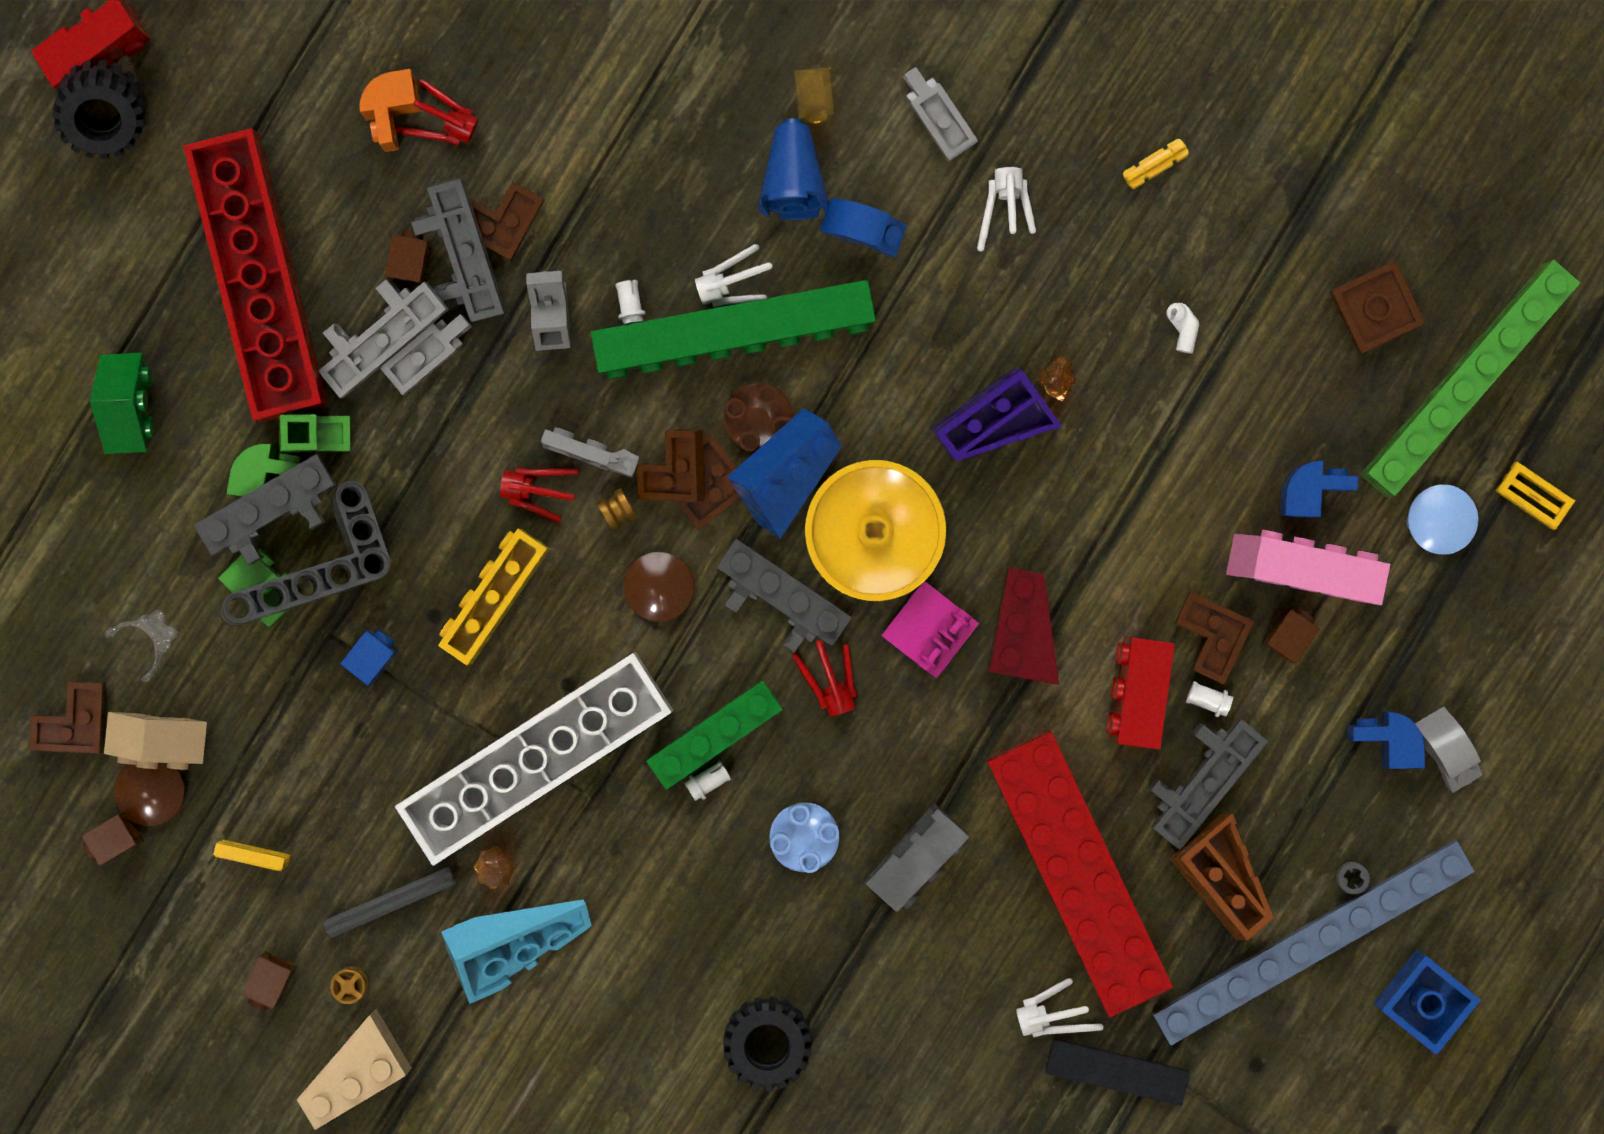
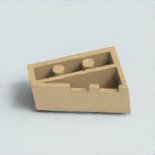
[297,1009,412,1130]

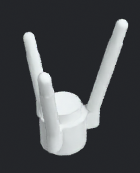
[977,167,1036,252]
[695,244,772,308]
[1016,978,1104,1037]

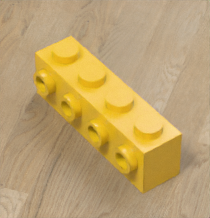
[438,529,550,666]

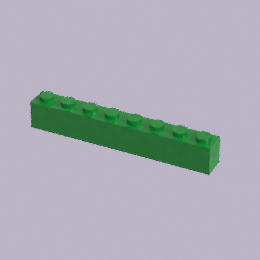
[590,280,876,380]

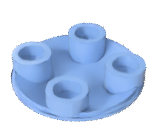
[1406,485,1478,554]
[769,802,839,873]

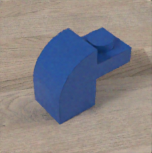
[820,198,907,257]
[1280,461,1358,518]
[1347,711,1425,769]

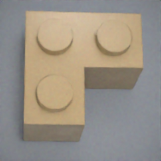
[104,712,207,770]

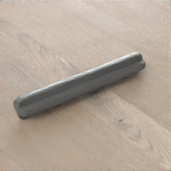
[323,867,456,938]

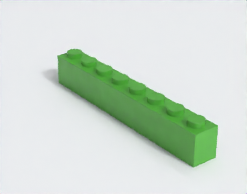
[1360,260,1580,497]

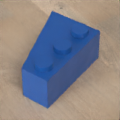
[728,409,842,539]

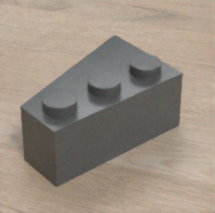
[865,802,969,912]

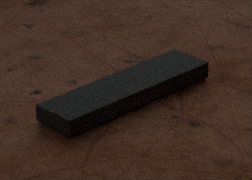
[1045,1038,1190,1106]

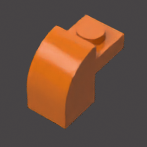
[360,69,421,152]

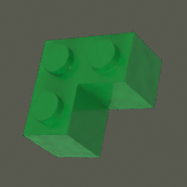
[90,353,155,454]

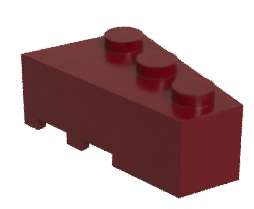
[987,568,1059,685]

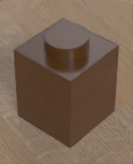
[385,231,432,285]
[1262,607,1320,664]
[82,812,144,866]
[241,951,297,1010]

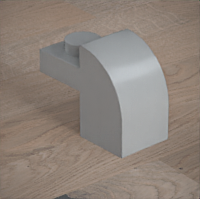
[526,271,571,351]
[1415,707,1482,793]

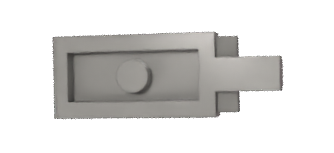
[903,67,978,162]
[380,314,472,396]
[541,427,639,478]

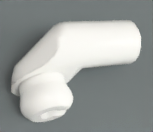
[1167,303,1199,354]

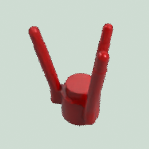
[395,79,479,146]
[500,467,579,523]
[792,640,857,717]

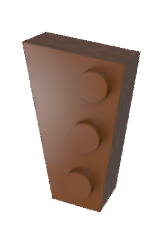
[1169,813,1274,941]

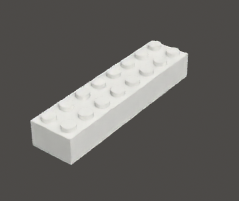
[395,652,673,866]

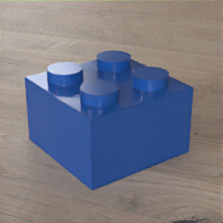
[1373,950,1481,1055]

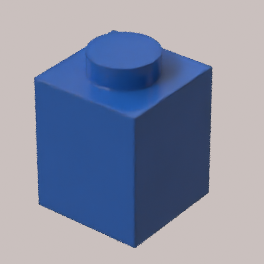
[340,629,399,686]

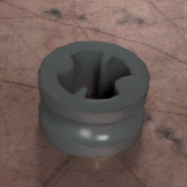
[1336,862,1370,894]

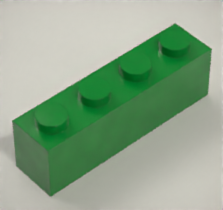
[646,679,783,790]

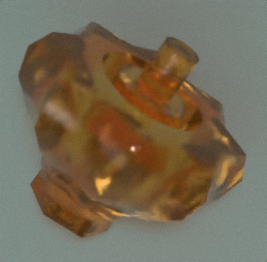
[1037,357,1076,401]
[473,846,516,891]

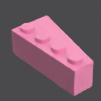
[1226,530,1390,605]

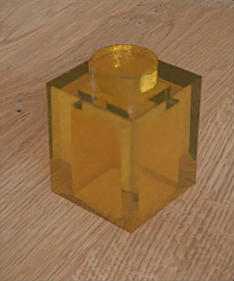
[794,67,834,123]

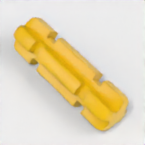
[1123,139,1189,189]

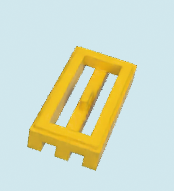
[1495,462,1575,530]
[213,839,291,871]

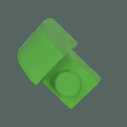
[279,415,350,453]
[226,444,301,497]

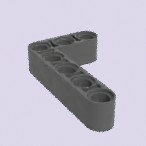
[219,481,391,627]

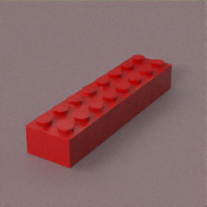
[183,128,329,423]
[985,730,1173,1018]

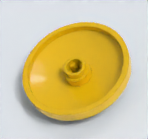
[805,460,946,601]

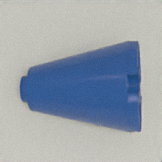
[758,118,829,220]

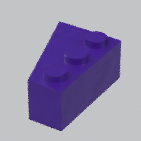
[930,367,1062,461]

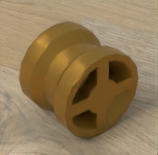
[597,488,638,532]
[330,966,369,1004]

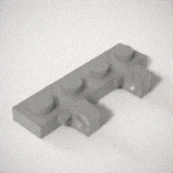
[318,279,449,398]

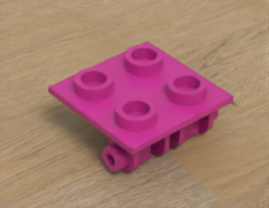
[881,581,979,679]

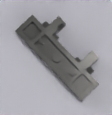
[411,176,506,322]
[194,454,336,565]
[717,539,852,652]
[1147,718,1268,850]

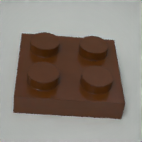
[1329,261,1425,355]

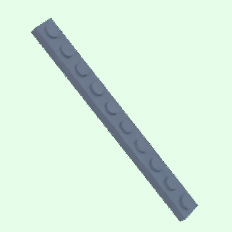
[1152,840,1475,1045]

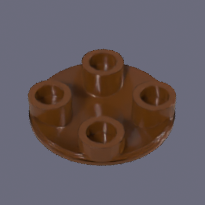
[724,383,793,452]
[624,552,694,622]
[114,763,187,826]

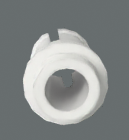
[615,280,646,325]
[1186,681,1233,717]
[684,760,731,801]

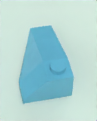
[441,899,592,1004]

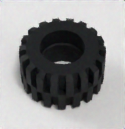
[52,60,147,159]
[723,996,812,1091]

